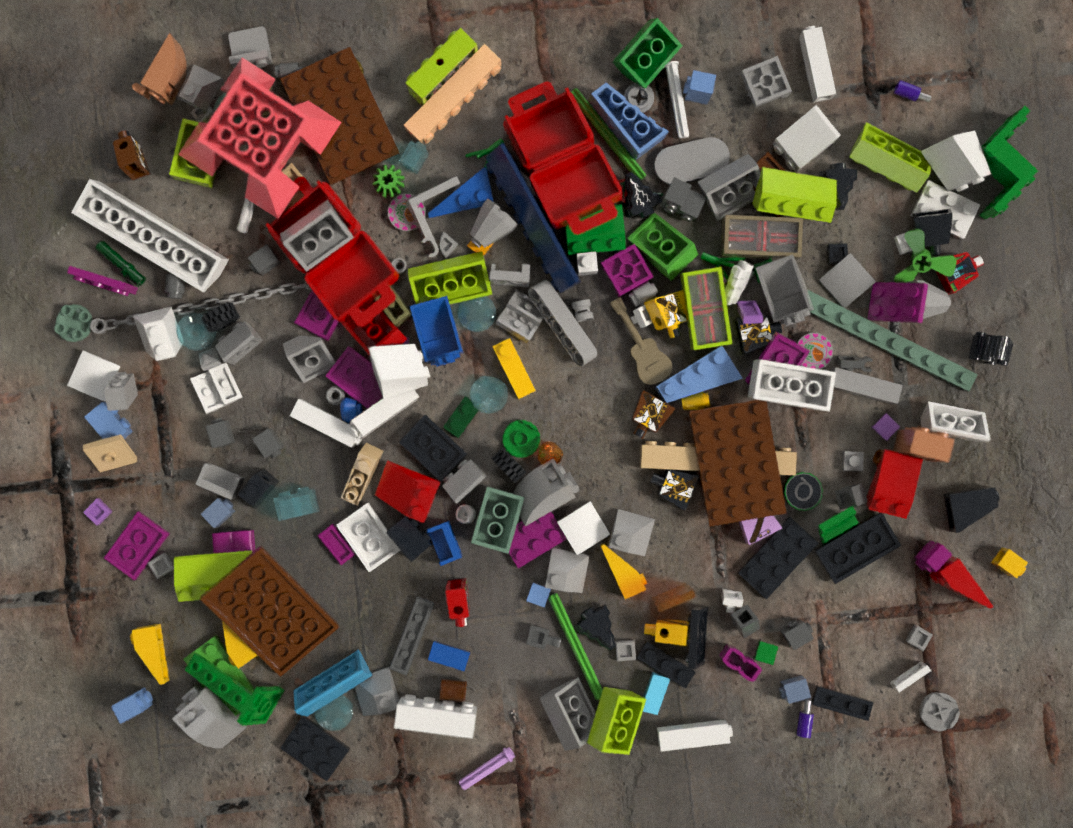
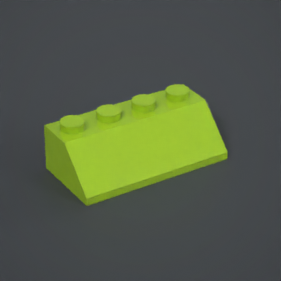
[850,122,931,193]
[752,167,837,223]
[408,251,492,304]
[174,551,252,602]

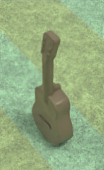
[610,297,673,385]

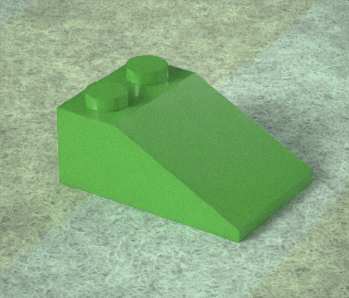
[627,212,698,281]

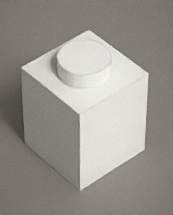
[576,252,598,276]

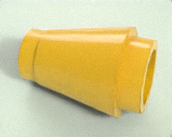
[681,391,710,410]

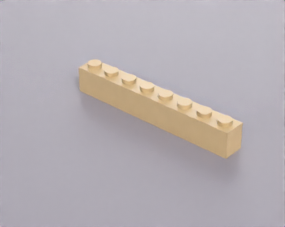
[639,441,797,475]

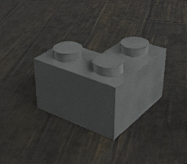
[661,177,707,222]

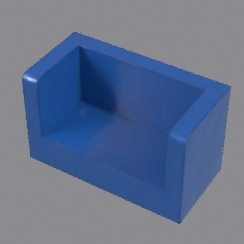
[426,521,463,566]

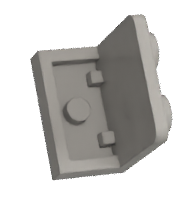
[228,26,273,68]

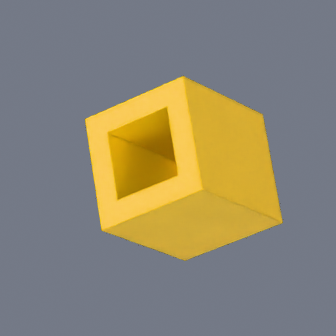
[991,547,1028,578]

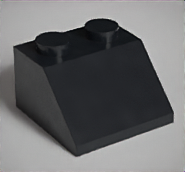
[386,516,432,562]

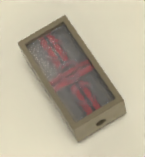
[721,215,803,260]

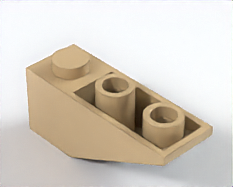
[341,443,383,506]

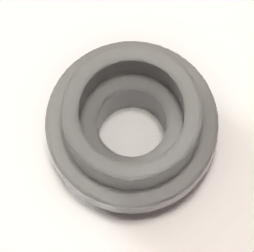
[326,386,345,405]

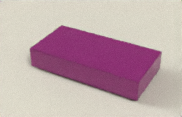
[317,524,356,565]

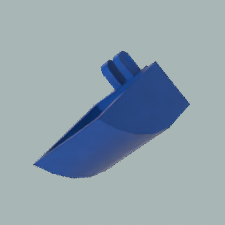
[410,296,464,367]

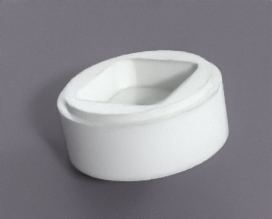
[456,504,476,524]

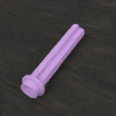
[459,747,515,790]

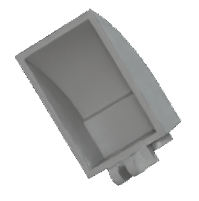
[756,254,814,327]
[513,459,579,526]
[172,684,247,748]

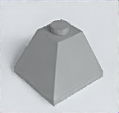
[176,65,224,112]
[283,335,336,383]
[608,509,655,556]
[545,548,590,593]
[355,667,399,716]

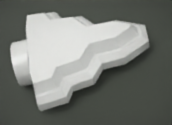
[725,260,754,305]

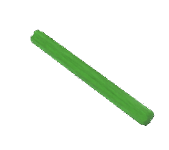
[571,88,646,180]
[548,593,603,700]

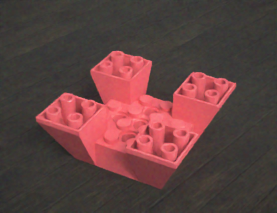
[178,57,341,219]

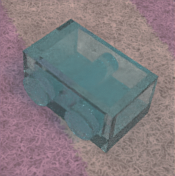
[274,487,320,521]

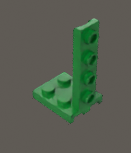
[185,653,285,726]

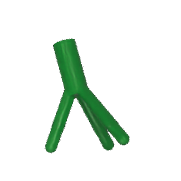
[465,138,505,169]
[701,252,745,282]

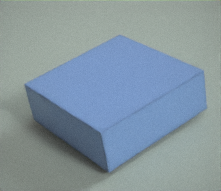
[526,582,551,607]

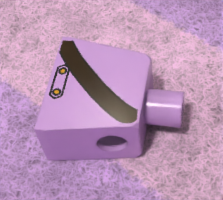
[739,516,782,545]

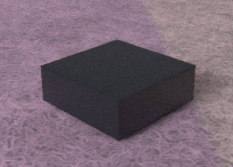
[827,243,848,264]

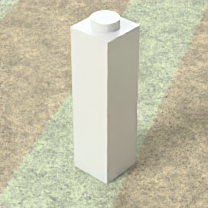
[799,26,836,103]
[350,390,419,440]
[290,399,362,447]
[657,719,733,751]

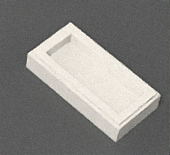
[890,662,931,693]

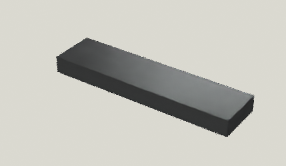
[389,596,435,676]

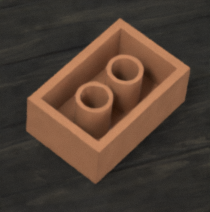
[893,427,954,462]

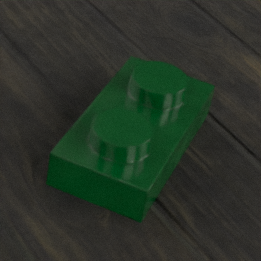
[443,396,481,438]

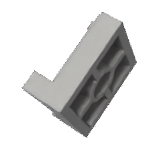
[741,56,792,108]
[490,264,530,287]

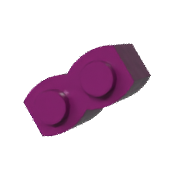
[212,530,255,554]
[914,540,952,572]
[719,644,762,682]

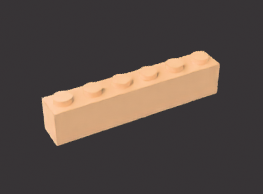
[404,44,501,146]

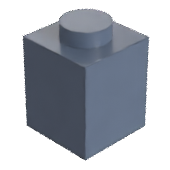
[201,497,235,528]
[779,675,811,704]

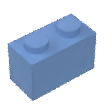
[683,70,716,105]
[85,402,133,439]
[111,687,153,724]

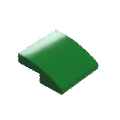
[818,506,859,545]

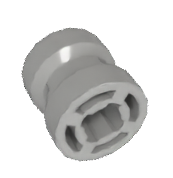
[571,299,594,322]

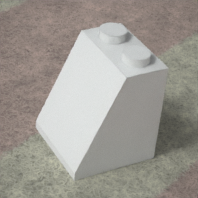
[772,105,841,172]
[921,131,991,192]
[133,307,184,361]
[369,344,430,399]

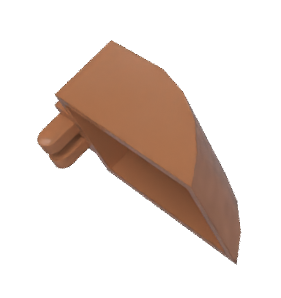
[132,33,187,105]

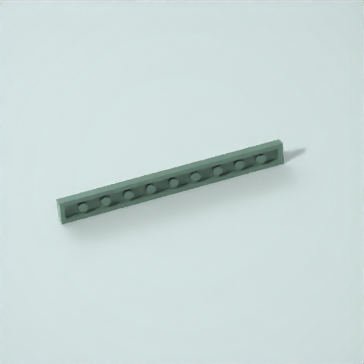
[808,290,978,392]

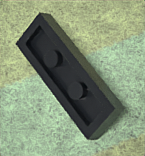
[636,640,696,688]
[812,685,874,721]

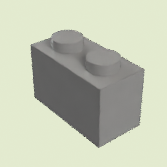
[103,372,138,411]

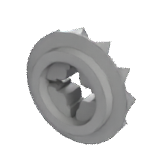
[624,83,654,113]

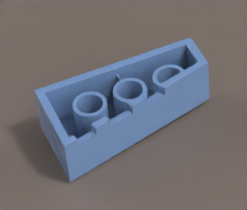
[588,83,669,161]
[654,346,742,403]

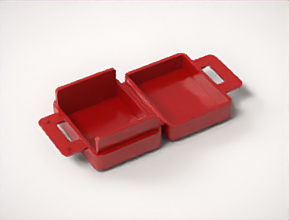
[503,82,622,235]
[265,176,399,327]

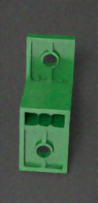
[979,106,1038,220]

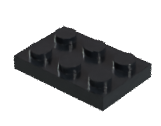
[399,414,467,482]
[686,606,708,670]
[280,716,350,781]

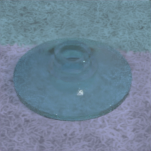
[177,313,216,350]

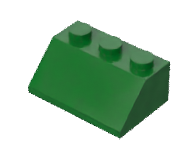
[612,18,683,89]
[565,204,626,255]

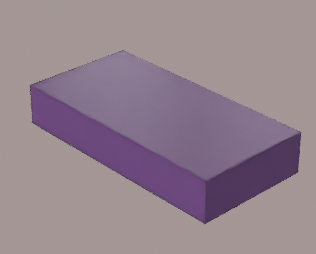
[737,300,763,324]

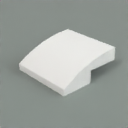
[67,350,120,401]
[190,363,242,414]
[557,501,610,555]

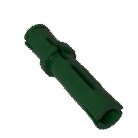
[95,241,146,287]

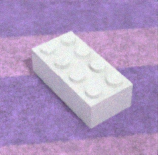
[747,360,836,411]
[394,694,477,738]

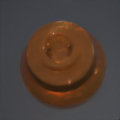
[538,441,564,464]

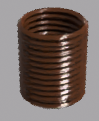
[440,679,467,702]

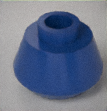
[340,397,362,424]

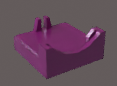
[600,244,653,297]

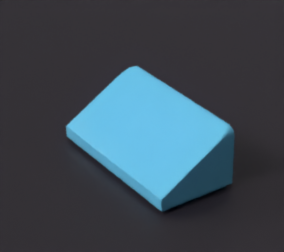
[643,672,670,715]

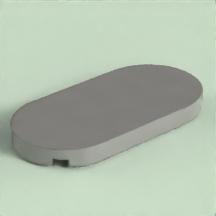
[654,137,730,185]

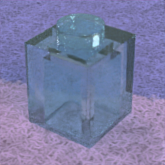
[399,141,429,174]

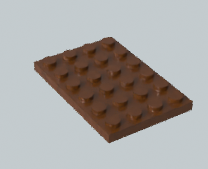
[281,47,400,186]
[689,400,786,527]
[200,546,339,677]

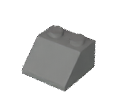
[215,321,263,365]
[442,459,486,504]

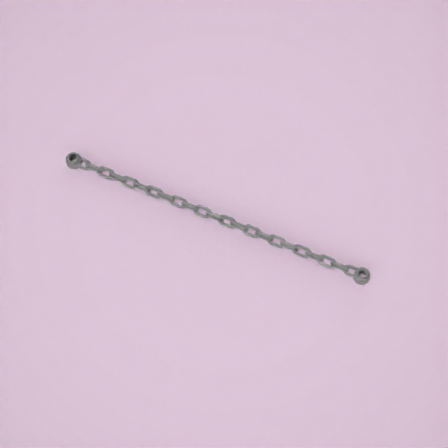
[90,258,407,334]

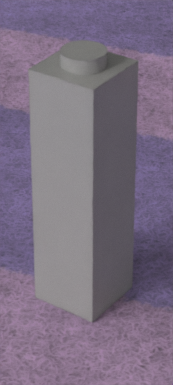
[830,367,903,404]

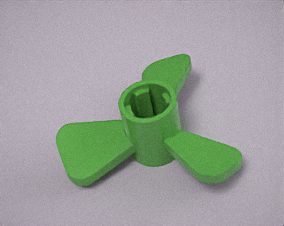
[894,229,957,283]

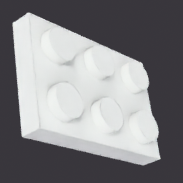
[910,180,980,240]
[336,503,400,572]

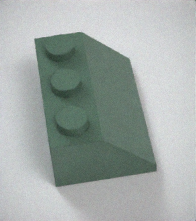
[471,486,524,554]

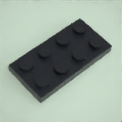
[814,512,901,584]
[737,517,819,600]

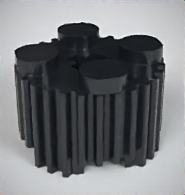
[968,332,1013,367]

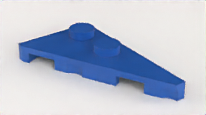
[428,167,494,218]

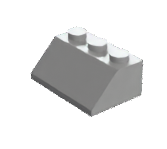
[698,154,761,221]
[280,200,354,272]
[539,677,596,751]

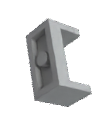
[196,463,244,500]

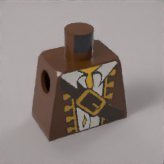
[113,130,150,180]
[631,390,675,439]

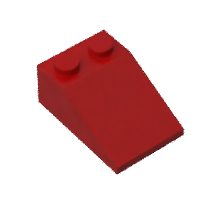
[341,301,407,356]
[866,449,923,519]
[375,461,441,523]
[929,556,994,609]

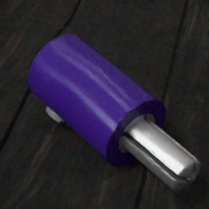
[894,80,931,102]
[796,699,814,738]

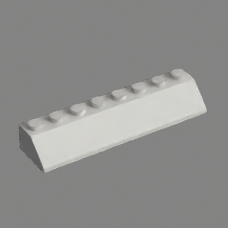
[71,179,229,292]

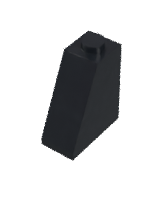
[943,487,1000,533]

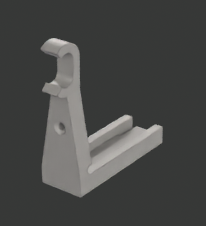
[405,176,460,257]

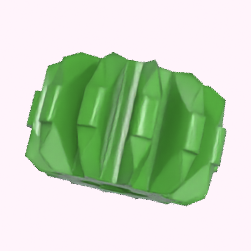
[372,165,405,198]

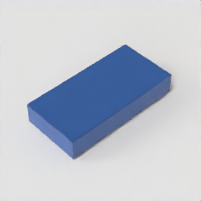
[428,641,470,671]

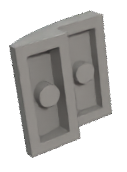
[818,253,876,308]
[495,290,544,344]

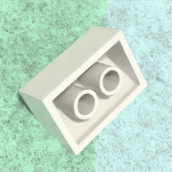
[920,401,990,442]

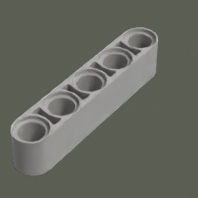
[528,280,597,367]

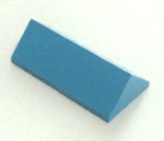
[294,650,373,717]

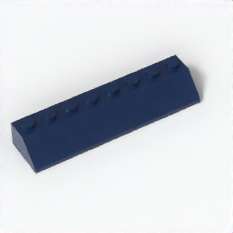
[485,143,581,293]

